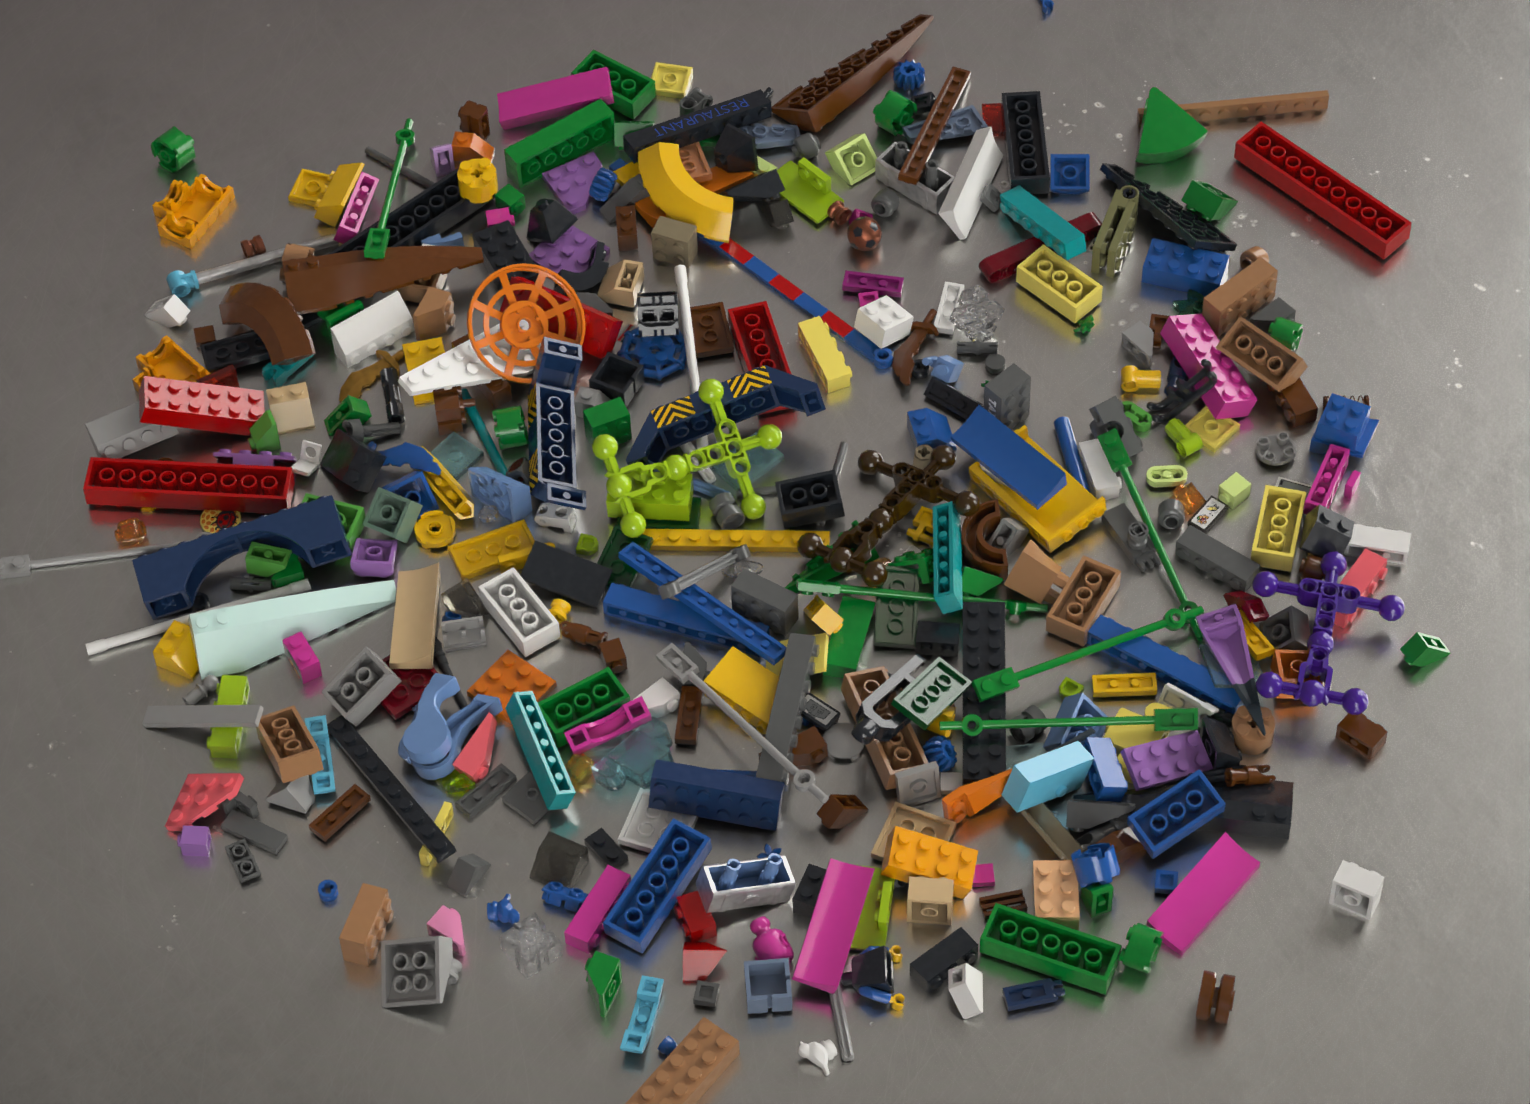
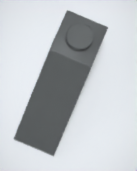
[600,174,650,224]
[1066,798,1135,832]

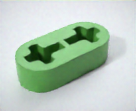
[1122,401,1152,432]

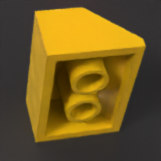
[314,163,365,227]

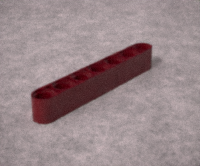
[978,212,1102,283]

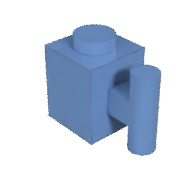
[922,355,964,383]

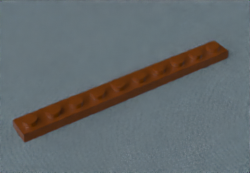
[898,66,971,185]

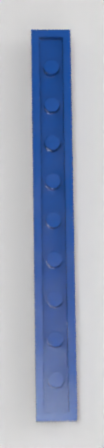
[619,542,787,665]

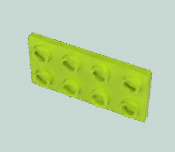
[777,157,844,224]
[850,865,895,951]

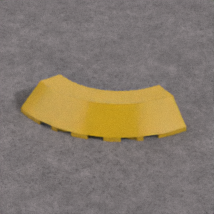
[638,142,733,243]

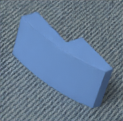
[421,232,464,246]

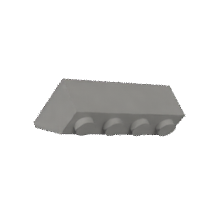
[85,401,179,458]

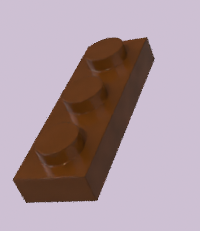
[675,686,703,745]
[309,784,371,841]

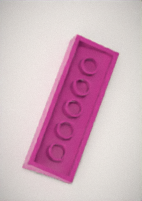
[497,67,614,130]
[1146,832,1260,956]
[792,858,875,994]

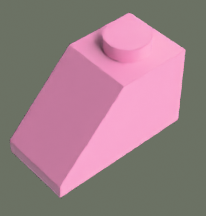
[426,905,466,956]

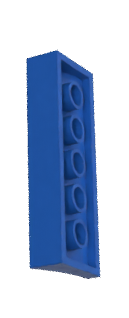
[951,405,1067,510]

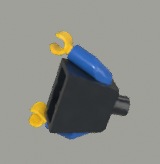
[841,945,905,1011]

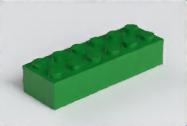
[504,99,615,189]
[980,903,1122,995]

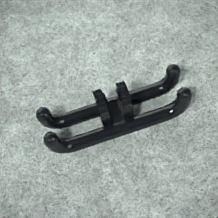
[1146,359,1218,423]

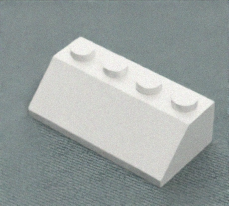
[330,291,414,368]

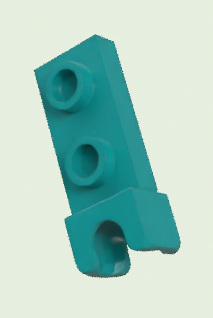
[262,354,315,388]

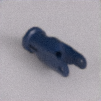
[1164,356,1186,397]

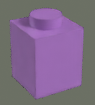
[177,825,212,857]

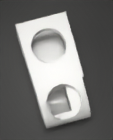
[534,503,577,533]

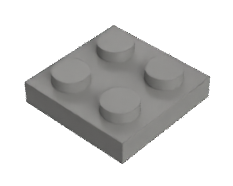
[895,761,941,807]

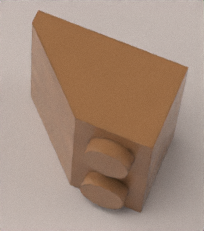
[413,286,456,341]

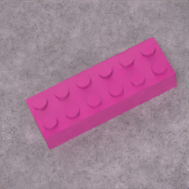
[1160,314,1258,419]

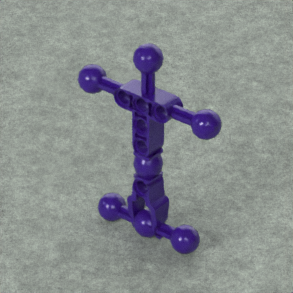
[1252,551,1405,715]

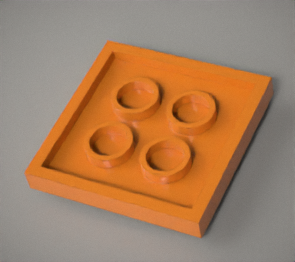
[467,650,557,725]

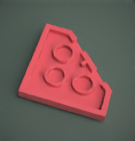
[165,773,244,831]

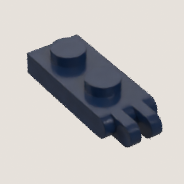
[1002,978,1066,1011]

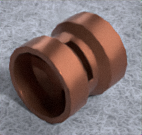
[240,235,266,259]

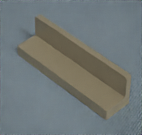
[1020,803,1085,860]

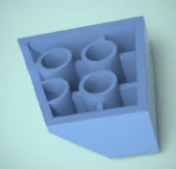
[468,467,532,523]

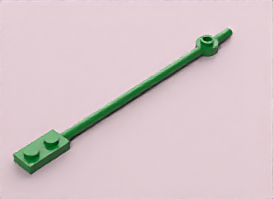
[364,118,415,259]
[1097,428,1203,641]
[796,579,1048,615]
[972,606,1204,702]
[939,708,1198,736]

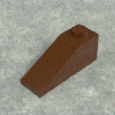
[758,726,828,766]
[1095,827,1144,865]

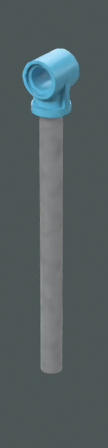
[166,233,339,298]

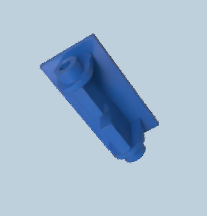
[541,882,588,913]

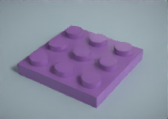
[529,225,610,274]

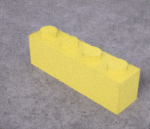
[798,316,852,393]

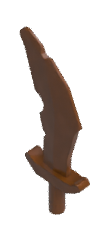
[892,309,939,386]

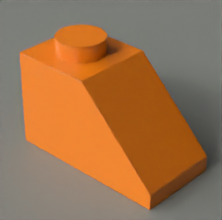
[451,131,495,163]

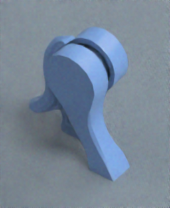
[398,673,503,780]

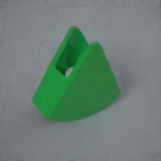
[1135,87,1208,164]

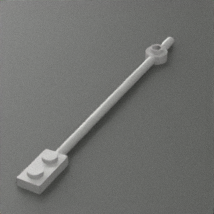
[0,532,212,579]
[656,643,829,803]

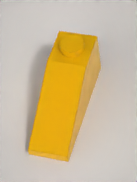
[803,595,844,635]

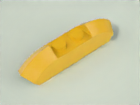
[415,446,474,519]

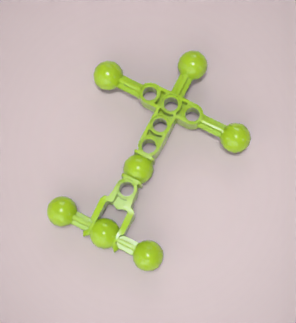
[592,379,782,538]

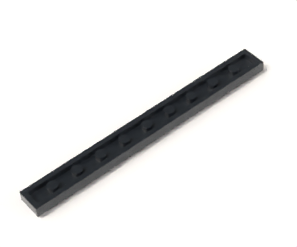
[327,715,457,864]

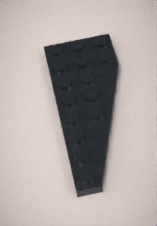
[1100,163,1237,252]

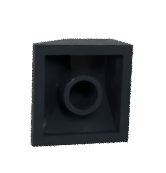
[714,123,759,173]
[526,198,578,244]

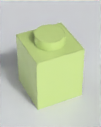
[1218,472,1251,510]

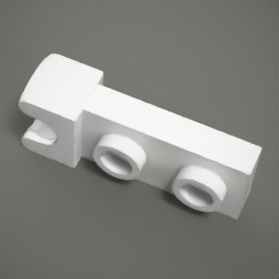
[1158,683,1219,728]

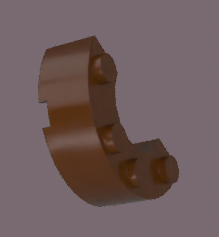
[961,499,1008,581]

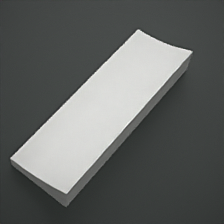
[938,126,1003,240]

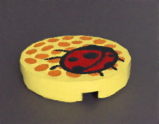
[200,510,241,534]

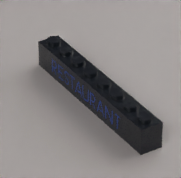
[623,89,772,164]

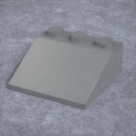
[381,936,453,1008]

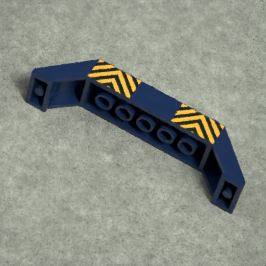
[528,337,587,510]
[626,365,826,472]

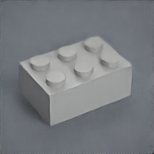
[322,647,401,726]

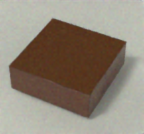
[194,325,216,348]

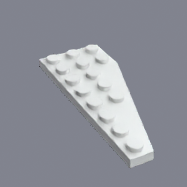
[398,320,541,396]

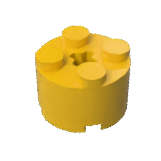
[457,158,498,204]

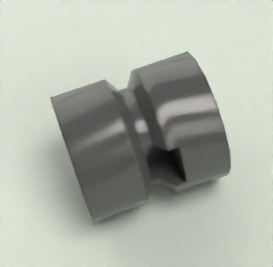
[709,492,745,530]
[1008,705,1047,744]

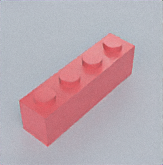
[1334,548,1388,628]

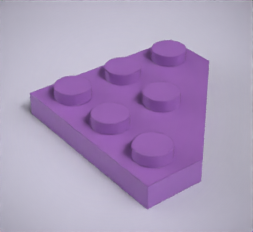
[542,152,603,214]

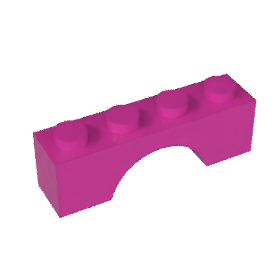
[564,696,652,757]

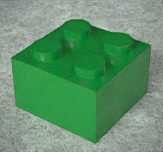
[583,397,632,447]

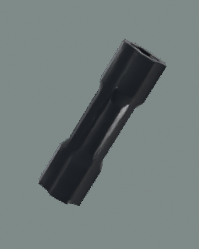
[380,367,405,424]

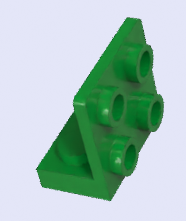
[888,548,934,584]

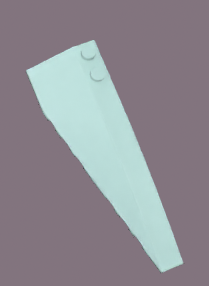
[188,580,397,681]

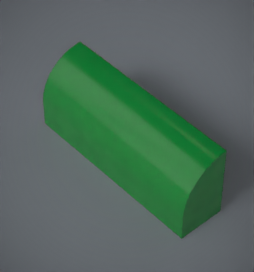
[823,596,876,678]

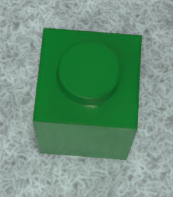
[494,183,526,217]

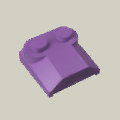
[350,538,398,578]

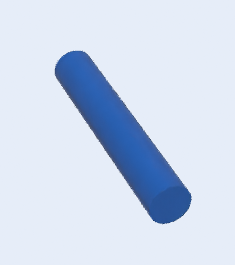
[1054,417,1091,493]

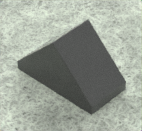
[447,853,491,897]

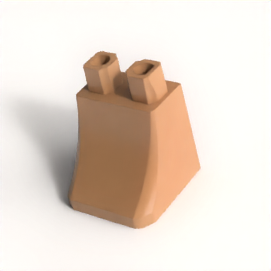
[1004,539,1069,605]

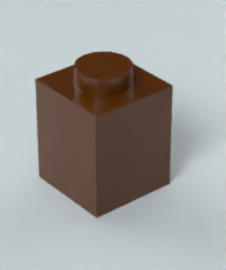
[599,638,627,673]

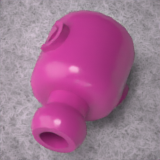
[750,916,794,964]

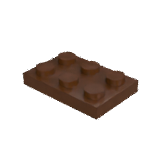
[690,302,734,358]

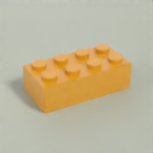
[880,826,978,899]

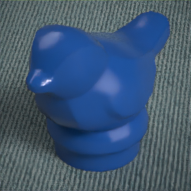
[487,894,520,924]

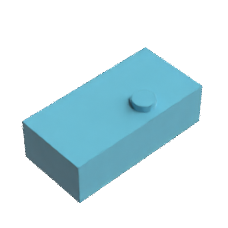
[1001,741,1094,813]

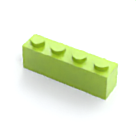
[207,675,250,759]

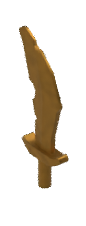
[339,348,404,402]

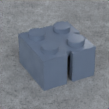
[744,958,792,1014]

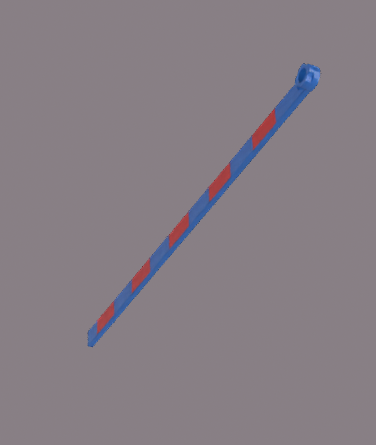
[609,158,893,369]

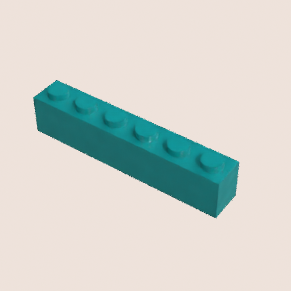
[1000,185,1087,260]
[933,501,963,614]
[505,691,576,810]

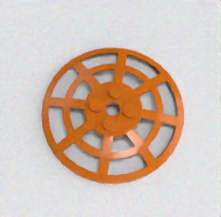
[467,263,585,384]

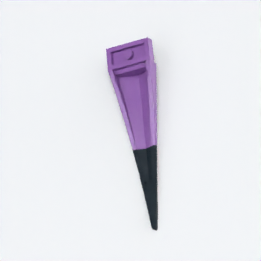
[1196,604,1266,736]

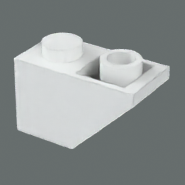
[948,963,983,1019]

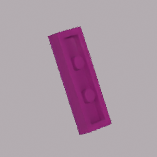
[842,270,904,298]

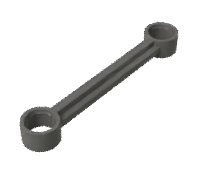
[657,544,751,600]

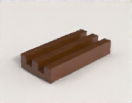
[979,889,1028,920]

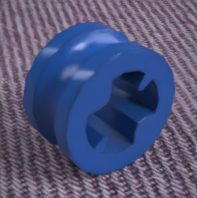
[318,880,338,902]

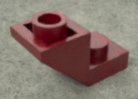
[1223,591,1269,623]

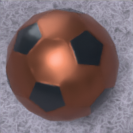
[847,216,882,251]

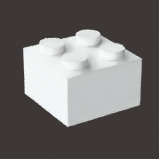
[854,295,914,349]
[1329,860,1384,920]

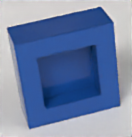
[1154,869,1178,894]

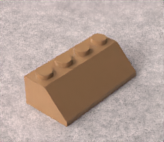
[1215,316,1308,392]

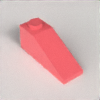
[452,713,497,784]

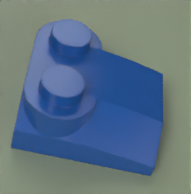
[1050,154,1090,195]

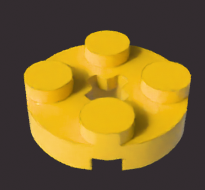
[414,510,456,549]

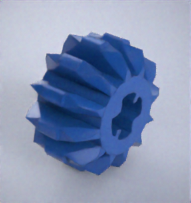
[893,60,925,91]
[589,168,617,202]
[923,736,957,772]

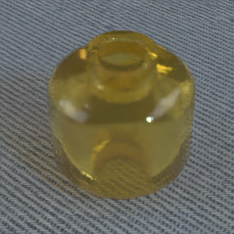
[565,753,595,786]

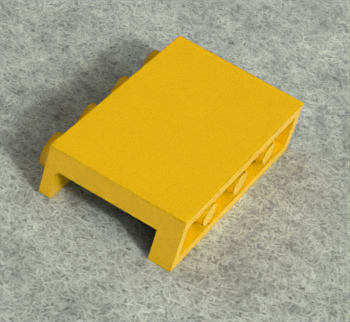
[704,646,779,734]

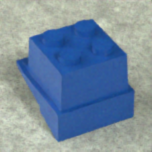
[1309,393,1379,458]

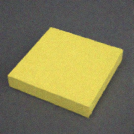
[651,62,693,99]
[1185,406,1240,453]

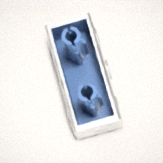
[696,853,795,913]

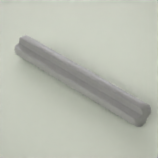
[829,983,854,1062]

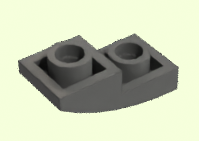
[225,839,261,883]

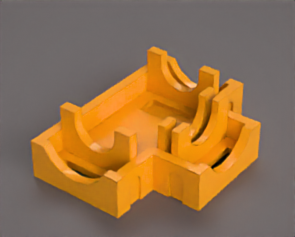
[152,174,235,250]
[132,335,218,393]

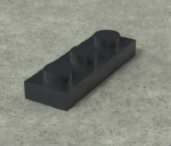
[923,377,984,420]

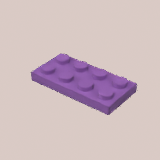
[1120,730,1213,791]

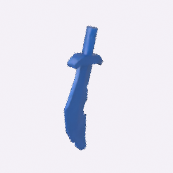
[368,441,441,475]

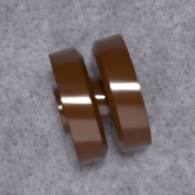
[1196,970,1236,1025]

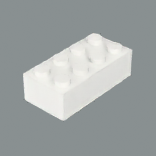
[478,567,560,657]

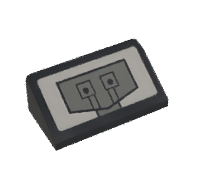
[801,692,841,732]

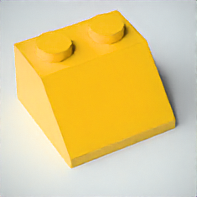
[153,620,199,680]

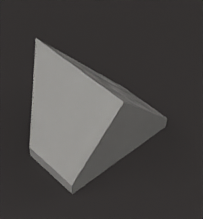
[266,775,315,814]

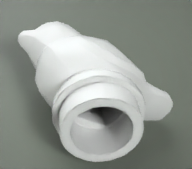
[798,1039,837,1076]

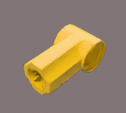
[1121,365,1161,392]

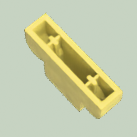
[1104,703,1172,784]

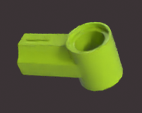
[1164,418,1203,458]

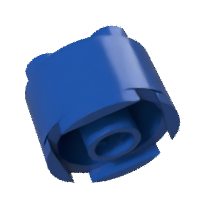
[1071,843,1120,887]

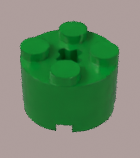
[873,90,917,136]
[151,126,196,173]
[1268,317,1303,351]
[492,405,528,450]
[1119,923,1164,974]

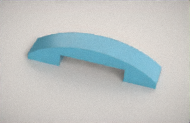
[304,715,336,795]
[620,975,664,1054]

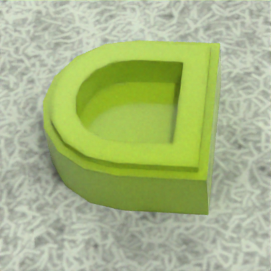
[575,533,599,556]
[1059,677,1084,700]

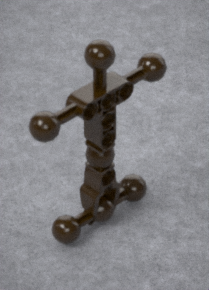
[797,445,980,587]

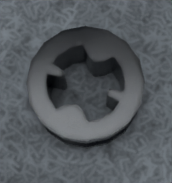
[912,359,929,379]

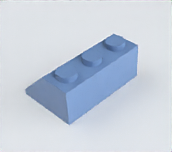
[1043,693,1108,752]

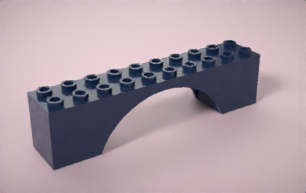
[132,495,352,620]

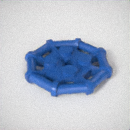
[617,327,687,381]

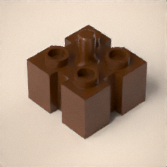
[433,386,476,436]

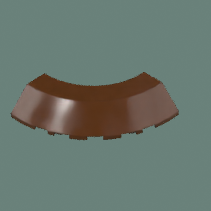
[219,282,316,365]

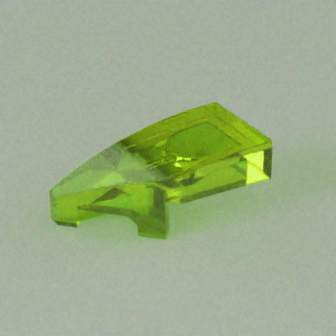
[434,769,476,793]

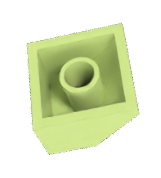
[825,133,877,186]

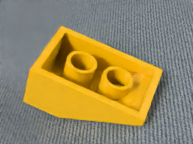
[402,337,445,405]

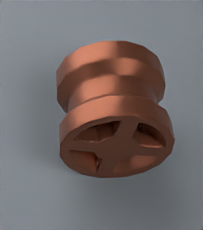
[827,200,852,225]

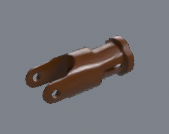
[560,621,608,649]
[1224,765,1276,787]

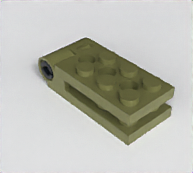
[1091,185,1139,278]

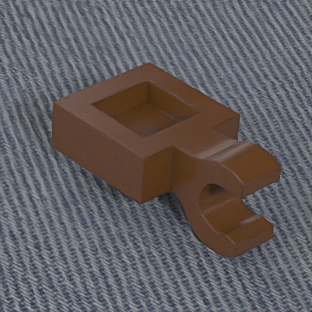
[1149,314,1169,348]

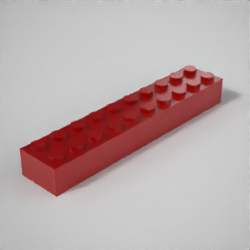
[1234,121,1412,260]
[83,457,295,514]

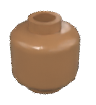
[1240,246,1269,270]

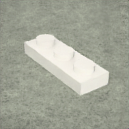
[934,282,965,335]

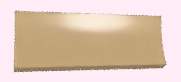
[389,562,441,669]

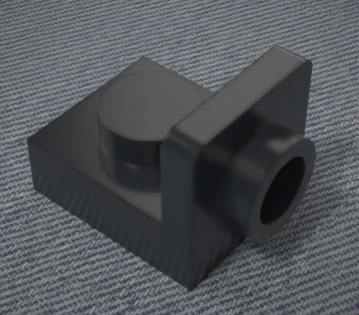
[911,92,937,116]

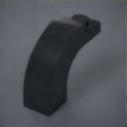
[553,241,609,297]

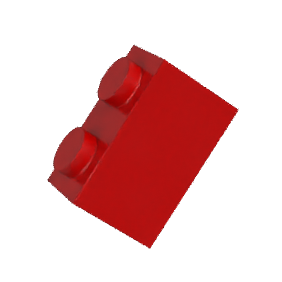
[674,890,717,942]

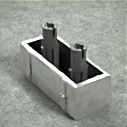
[875,141,955,215]

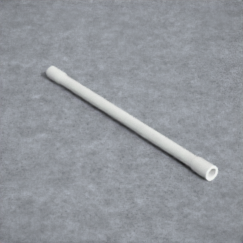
[674,265,709,449]
[85,578,311,656]

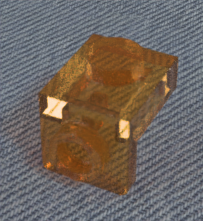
[1169,482,1206,515]

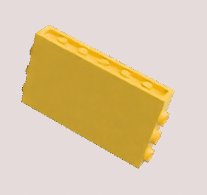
[968,425,1107,553]

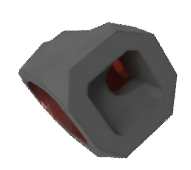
[506,457,529,485]

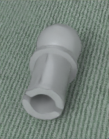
[182,675,219,705]

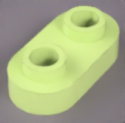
[1146,465,1188,487]

